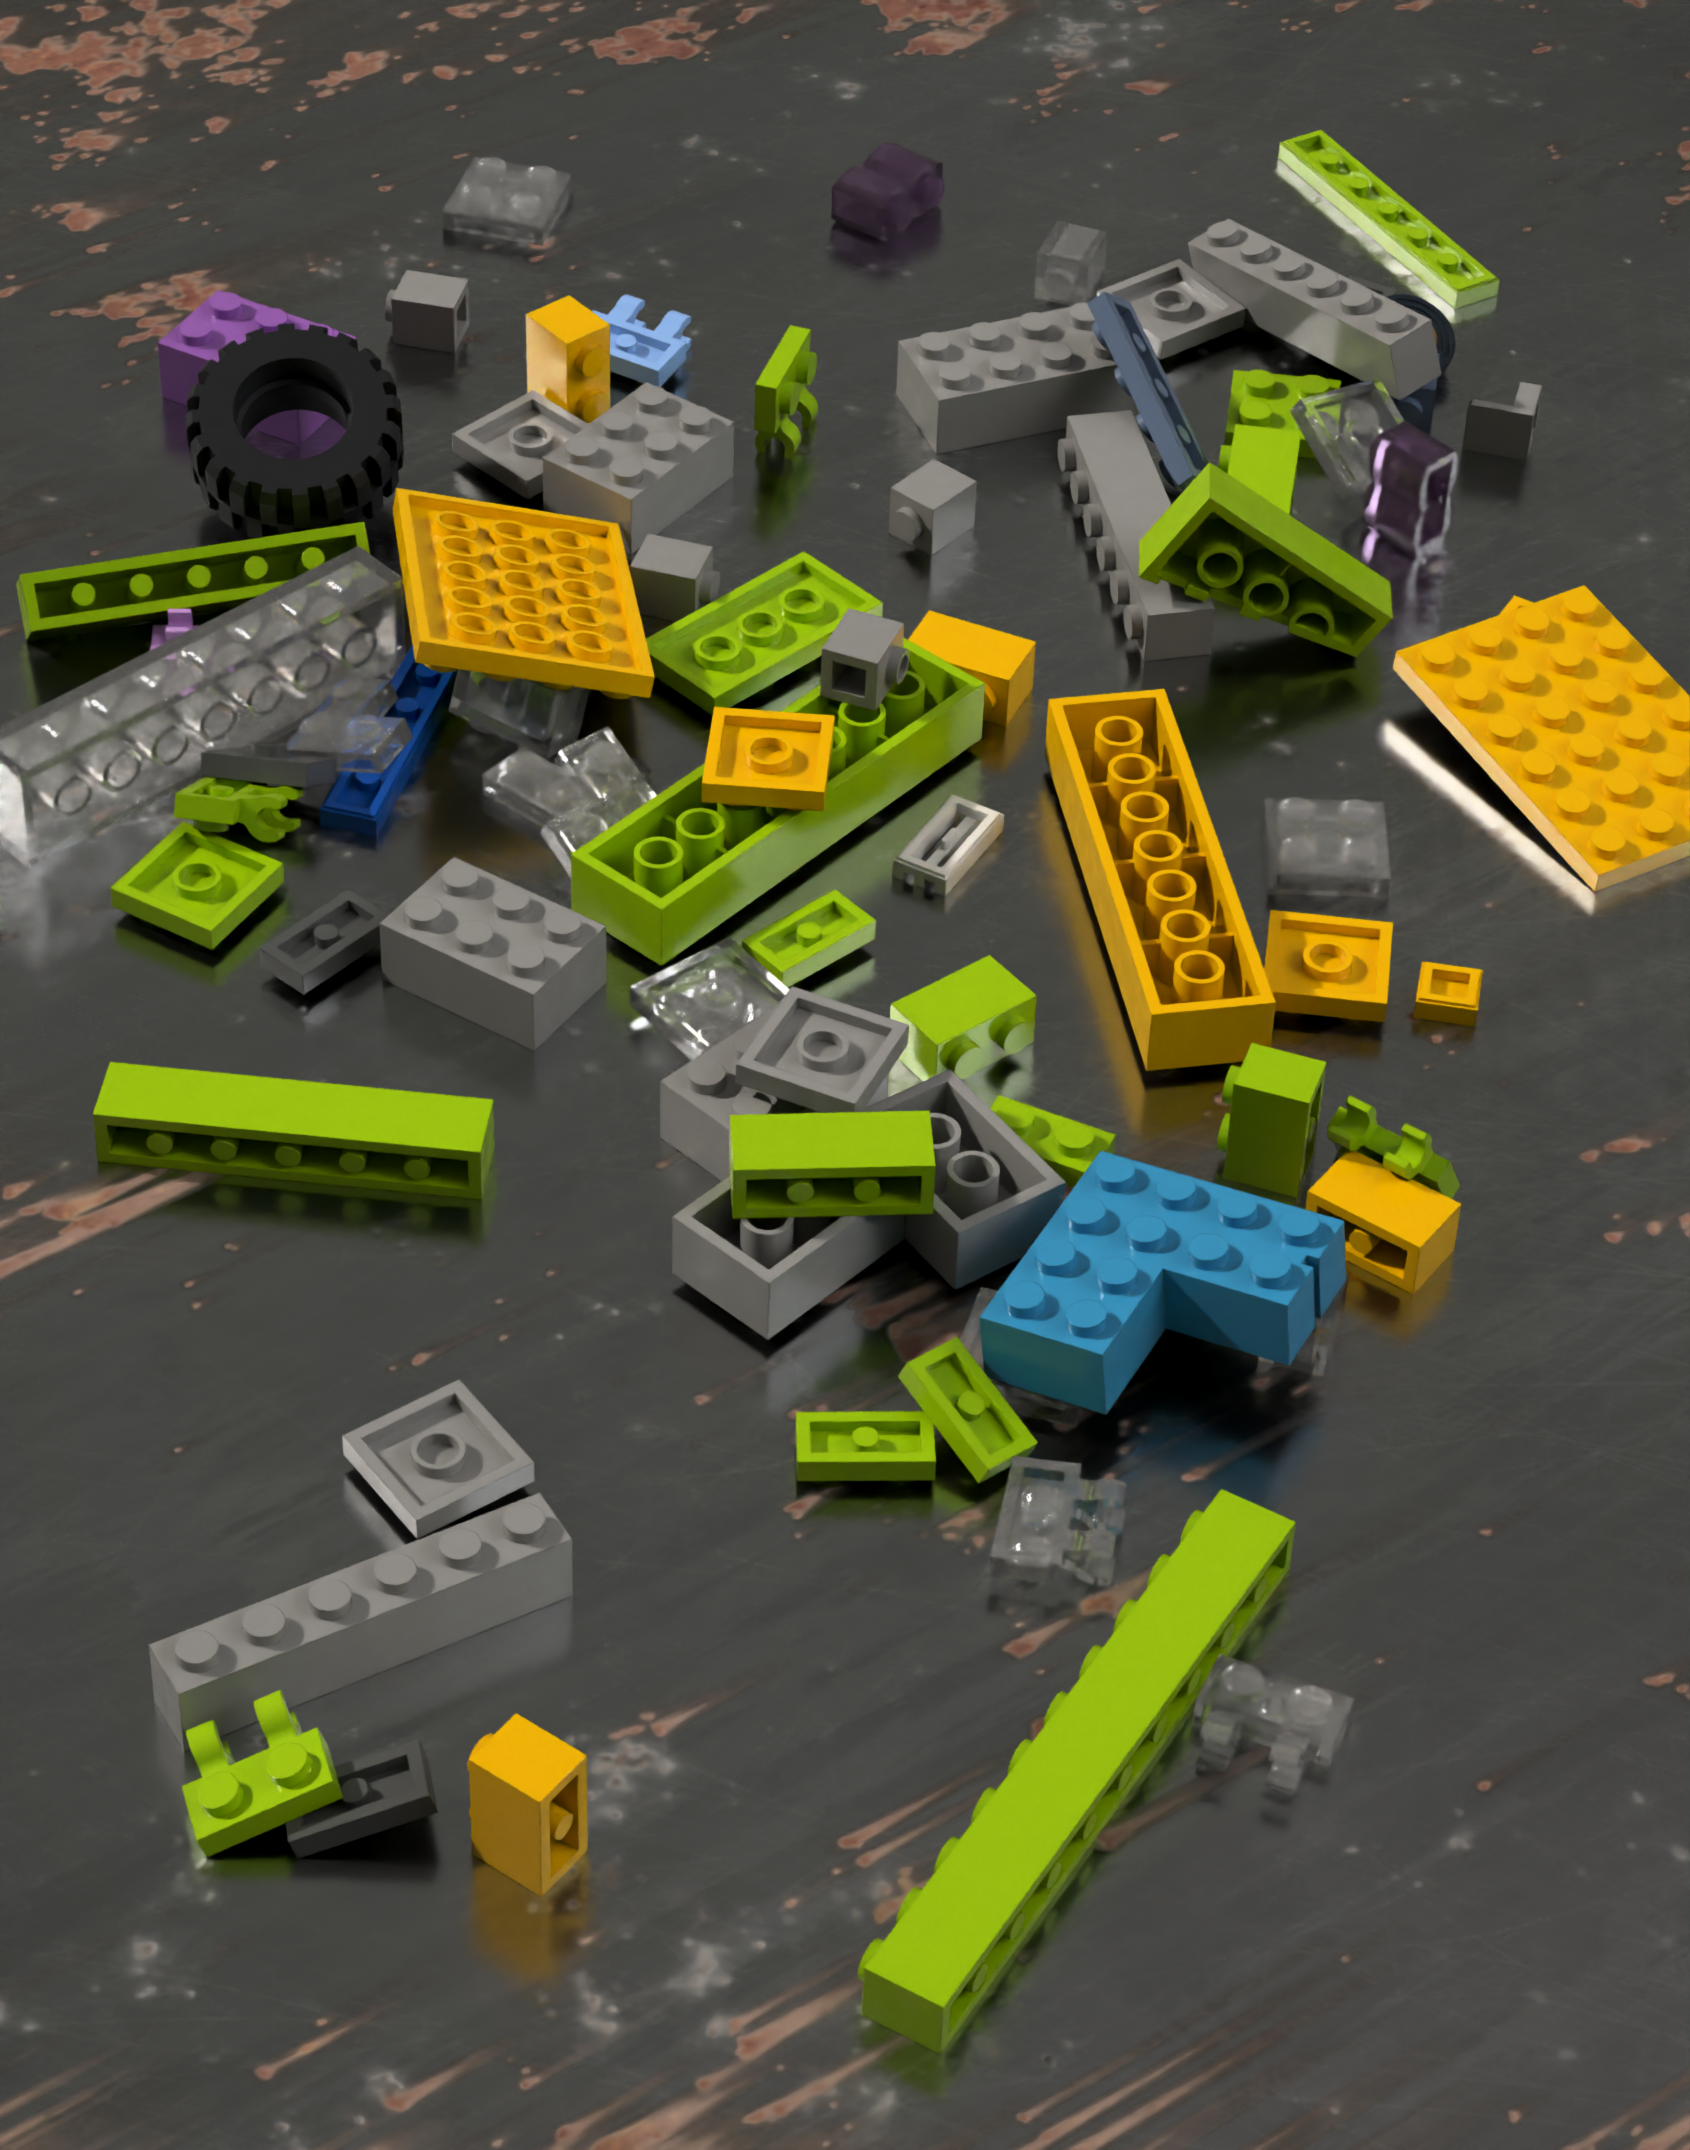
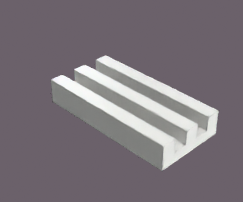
[892,794,1004,897]

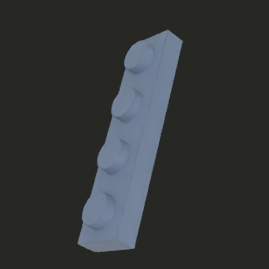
[1087,292,1208,490]

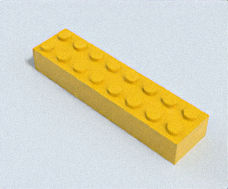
[1044,689,1276,1071]

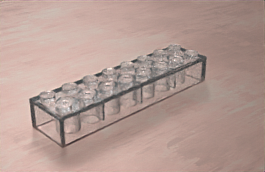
[0,546,406,868]

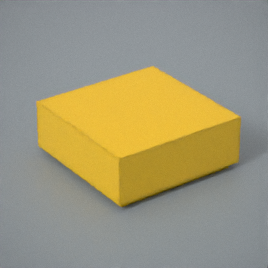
[1413,961,1483,1027]

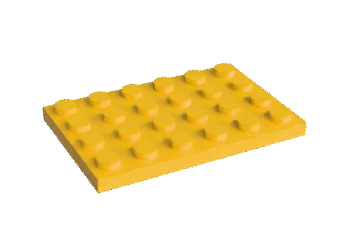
[392,488,655,699]
[1392,585,1690,892]

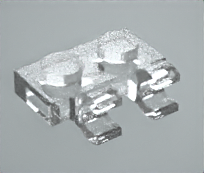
[990,1456,1126,1586]
[1193,1654,1355,1795]

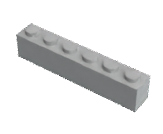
[1188,218,1441,400]
[1057,410,1215,661]
[149,1493,573,1751]

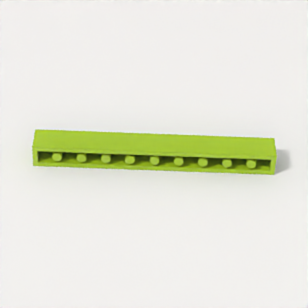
[857,1489,1296,2054]

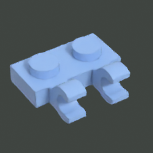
[592,294,692,387]

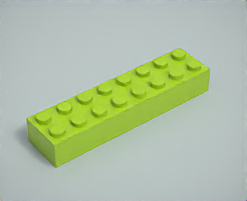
[571,638,985,966]

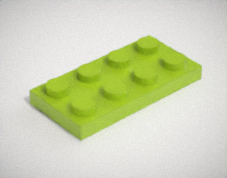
[646,551,883,715]

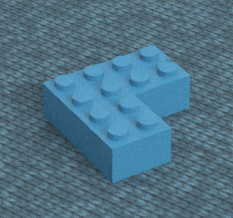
[979,1151,1346,1415]

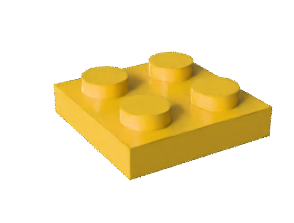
[701,707,835,811]
[1264,910,1393,1022]

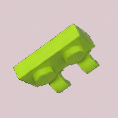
[754,325,818,459]
[174,777,304,843]
[1327,1096,1460,1199]
[182,1690,343,1857]

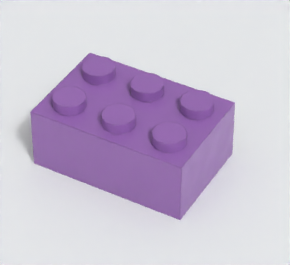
[158,290,356,446]

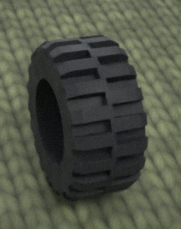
[185,323,404,538]

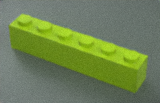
[16,522,375,641]
[93,1062,495,1200]

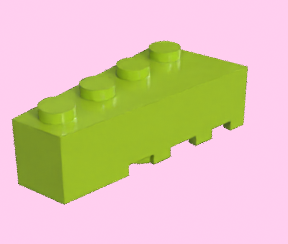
[1139,462,1393,657]

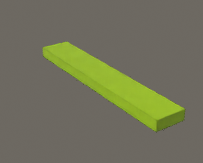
[1278,130,1500,309]

